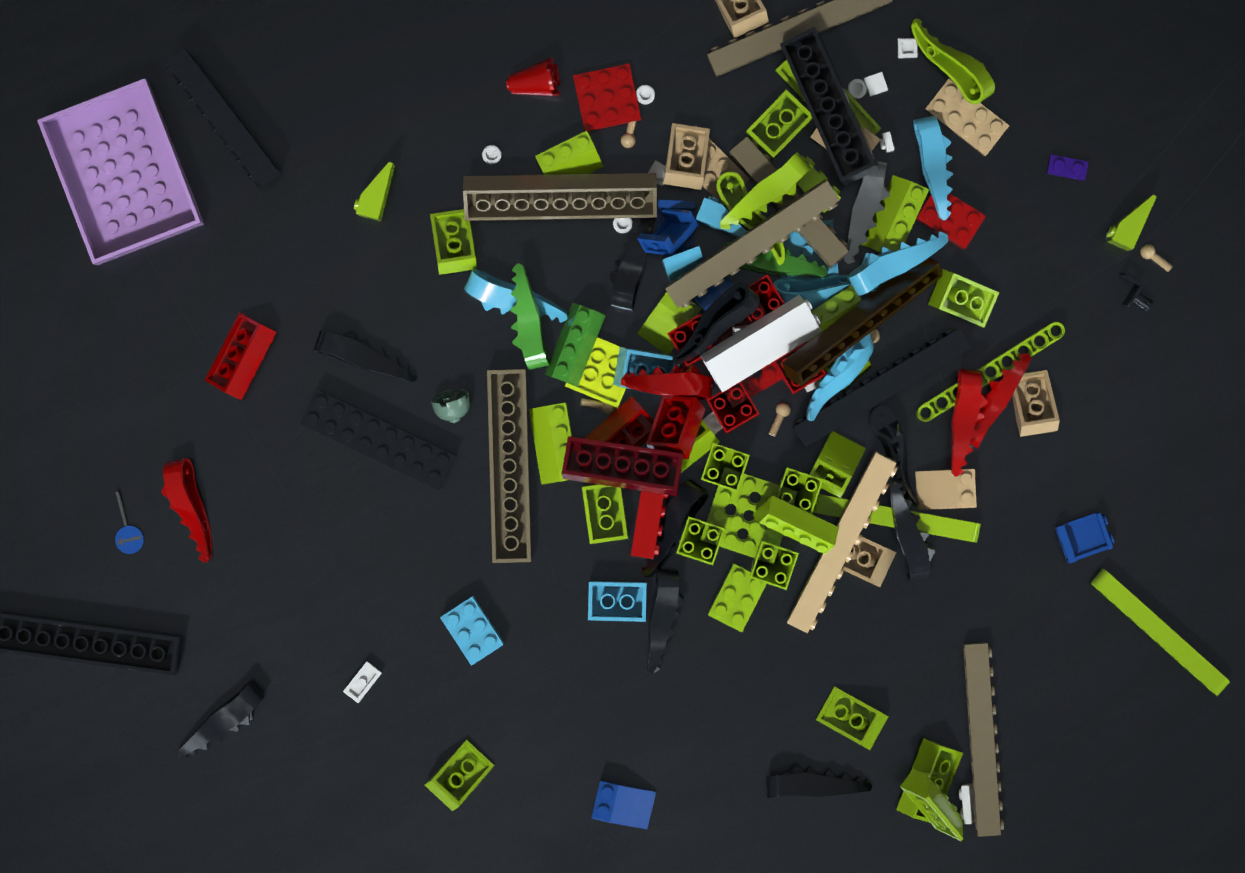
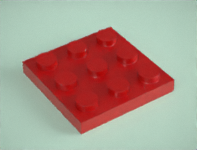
[573,64,641,132]

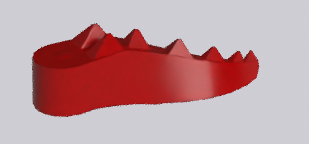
[970,354,1031,449]
[621,365,713,400]
[951,369,988,477]
[161,458,212,563]

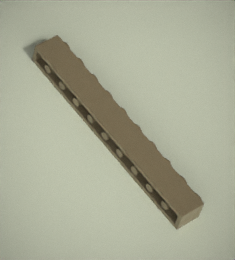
[707,0,893,77]
[664,179,840,308]
[963,642,1004,837]

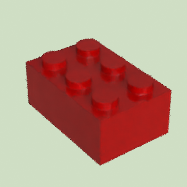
[916,193,986,250]
[646,396,705,459]

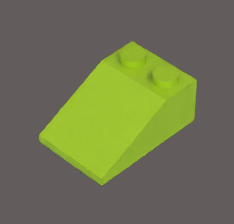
[354,162,395,221]
[1106,195,1157,251]
[430,209,477,275]
[928,269,999,328]
[637,292,702,354]
[816,686,888,750]
[425,740,495,811]

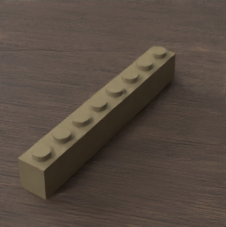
[729,137,849,269]

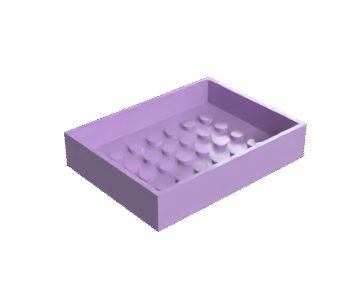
[37,79,204,265]

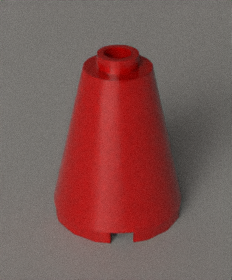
[506,58,561,96]

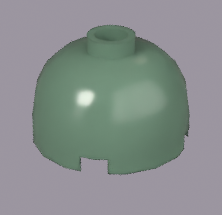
[431,388,470,423]

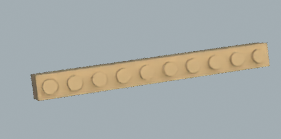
[787,451,898,634]

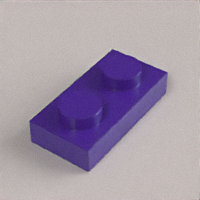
[1047,155,1089,181]

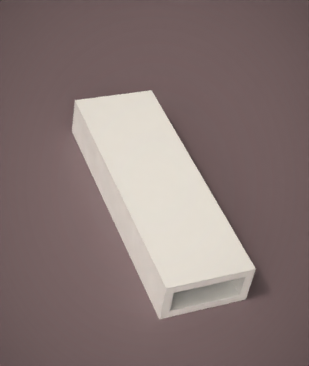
[700,295,822,392]

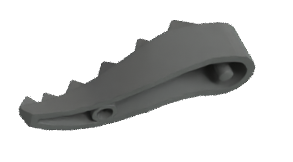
[844,160,890,264]

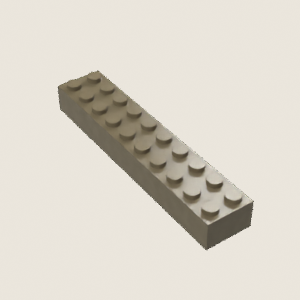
[463,173,657,221]
[487,369,532,563]

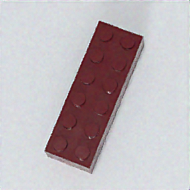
[562,436,683,496]

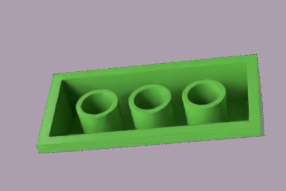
[545,303,606,387]

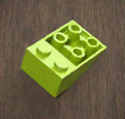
[809,431,866,498]

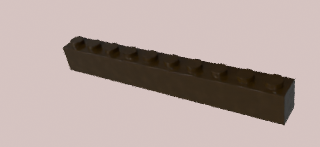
[782,257,942,386]

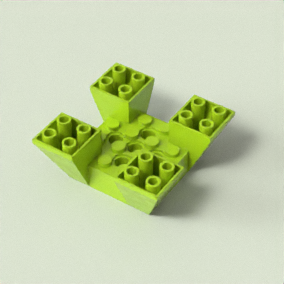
[676,443,823,590]

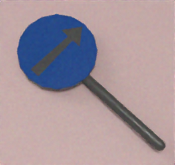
[115,491,144,554]

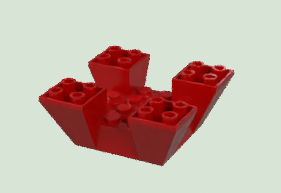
[667,274,827,433]

